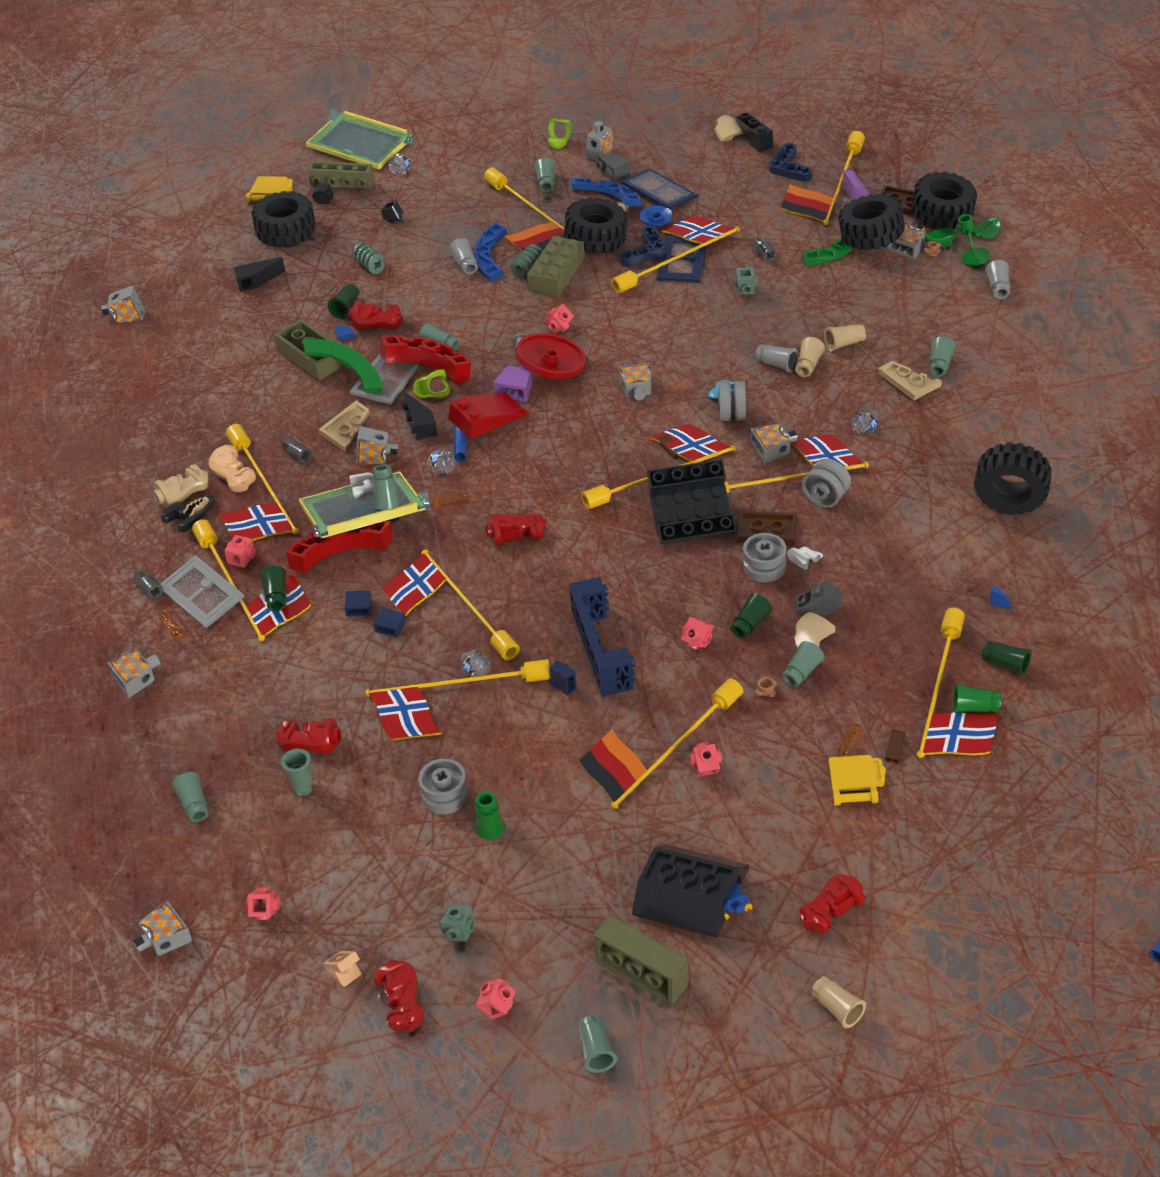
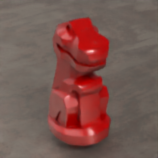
[348,301,403,330]
[485,513,546,545]
[275,718,342,754]
[799,874,865,934]
[373,960,424,1031]

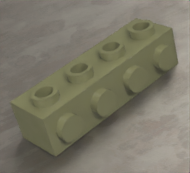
[307,161,374,189]

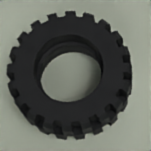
[911,171,977,229]
[252,191,316,247]
[838,194,905,251]
[564,197,628,254]
[974,442,1052,515]

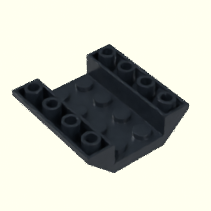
[647,459,737,544]
[632,844,749,937]

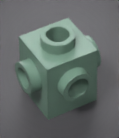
[733,267,758,295]
[440,905,476,942]

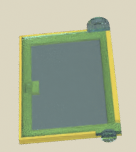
[306,108,413,170]
[299,471,430,539]

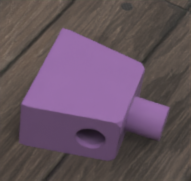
[494,364,532,402]

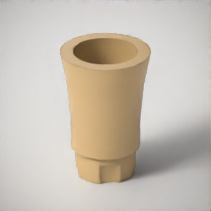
[824,324,866,351]
[795,337,825,377]
[812,976,866,1028]

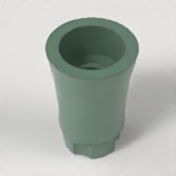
[534,157,556,193]
[419,322,459,352]
[929,336,956,377]
[372,464,401,510]
[782,641,825,688]
[281,749,313,796]
[171,772,209,822]
[579,1015,618,1073]

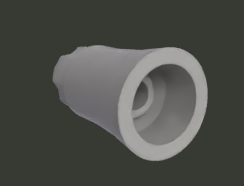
[448,238,478,275]
[985,260,1010,299]
[755,344,798,372]

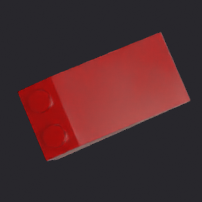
[448,392,528,439]

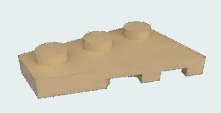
[878,361,942,401]
[319,401,369,452]

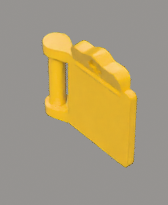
[246,176,293,203]
[829,755,886,806]

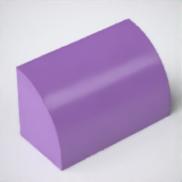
[843,170,869,200]

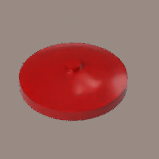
[516,333,586,379]

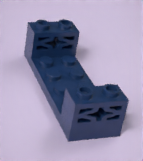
[569,577,636,697]

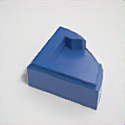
[335,325,355,341]
[989,586,1010,608]

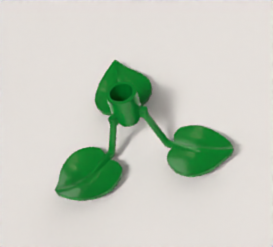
[925,214,1000,267]

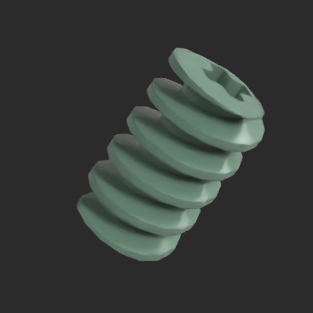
[352,242,385,274]
[510,244,543,278]

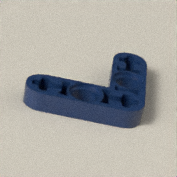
[769,143,813,182]
[620,226,667,266]

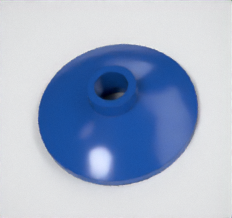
[640,205,672,226]

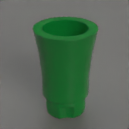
[953,684,1001,713]
[475,791,505,840]

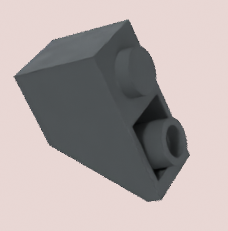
[596,153,630,182]
[795,580,843,616]

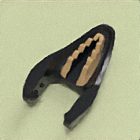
[161,495,215,532]

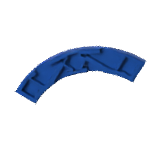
[571,178,642,206]
[474,222,507,282]

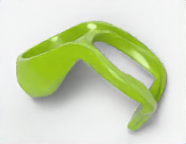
[548,118,572,149]
[413,369,450,399]

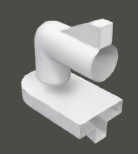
[350,473,373,498]
[787,546,823,570]

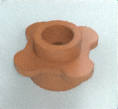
[924,241,941,257]
[755,677,777,697]

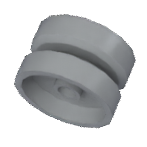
[718,381,746,421]
[802,458,851,508]
[743,533,786,583]
[418,759,468,814]

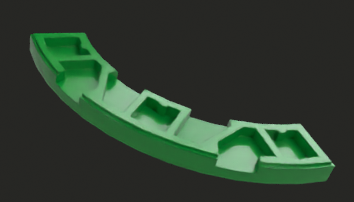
[803,237,853,266]
[303,339,383,393]

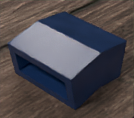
[345,590,372,617]
[373,607,407,637]
[550,661,577,695]

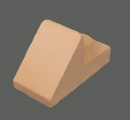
[323,951,361,987]

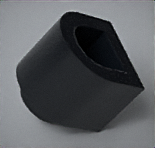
[312,183,333,204]
[381,200,403,222]

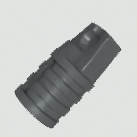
[753,236,777,262]
[282,438,312,463]
[133,571,163,600]

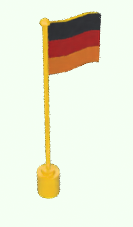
[781,131,865,226]
[484,167,565,251]
[580,678,743,809]

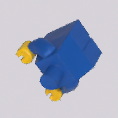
[724,881,753,920]

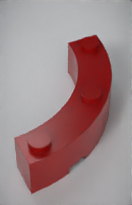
[380,336,471,383]
[286,519,393,574]

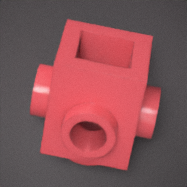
[543,304,574,334]
[224,535,255,568]
[681,617,714,649]
[689,742,722,777]
[246,886,280,920]
[475,978,516,1019]

